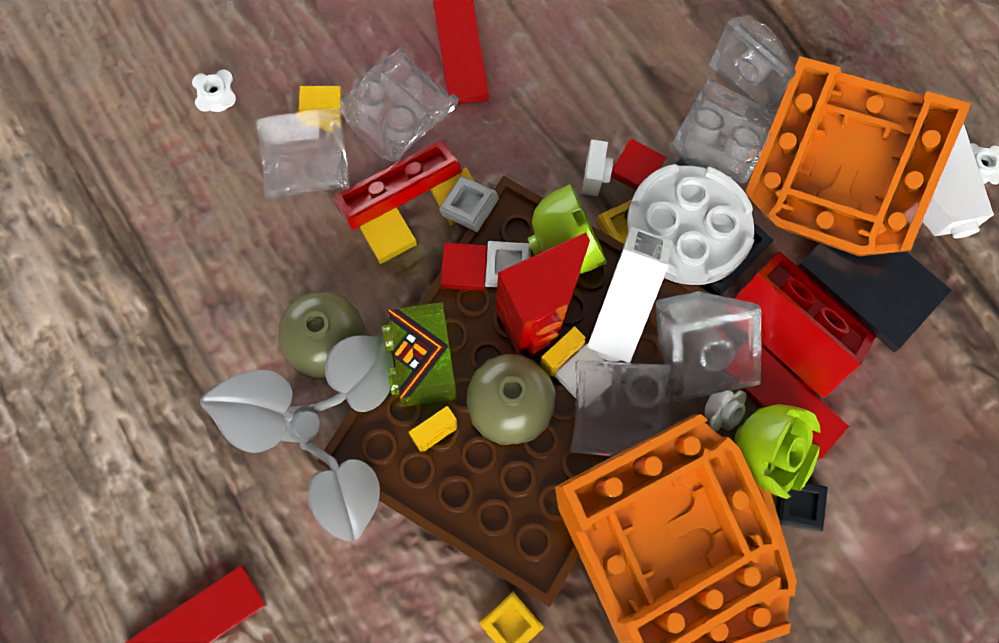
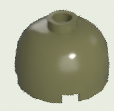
[278,292,366,380]
[466,354,556,445]

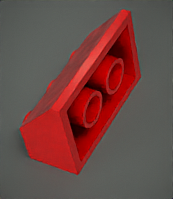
[496,233,590,357]
[724,251,877,399]

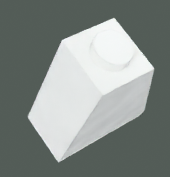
[923,124,994,238]
[587,227,672,363]

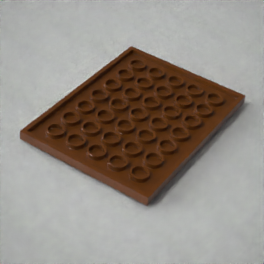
[317,175,724,607]

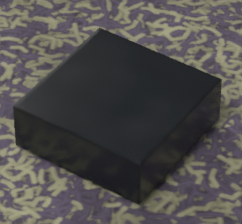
[776,483,828,532]

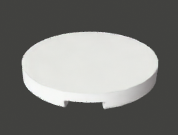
[627,164,754,285]

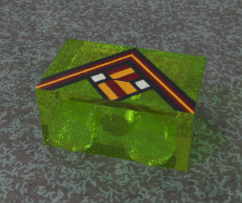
[382,302,457,407]

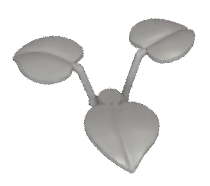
[200,335,394,542]

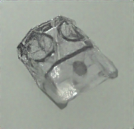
[340,47,459,162]
[672,77,778,183]
[257,108,350,201]
[571,360,671,456]

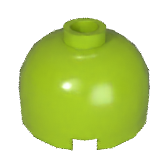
[528,184,607,274]
[734,404,820,499]

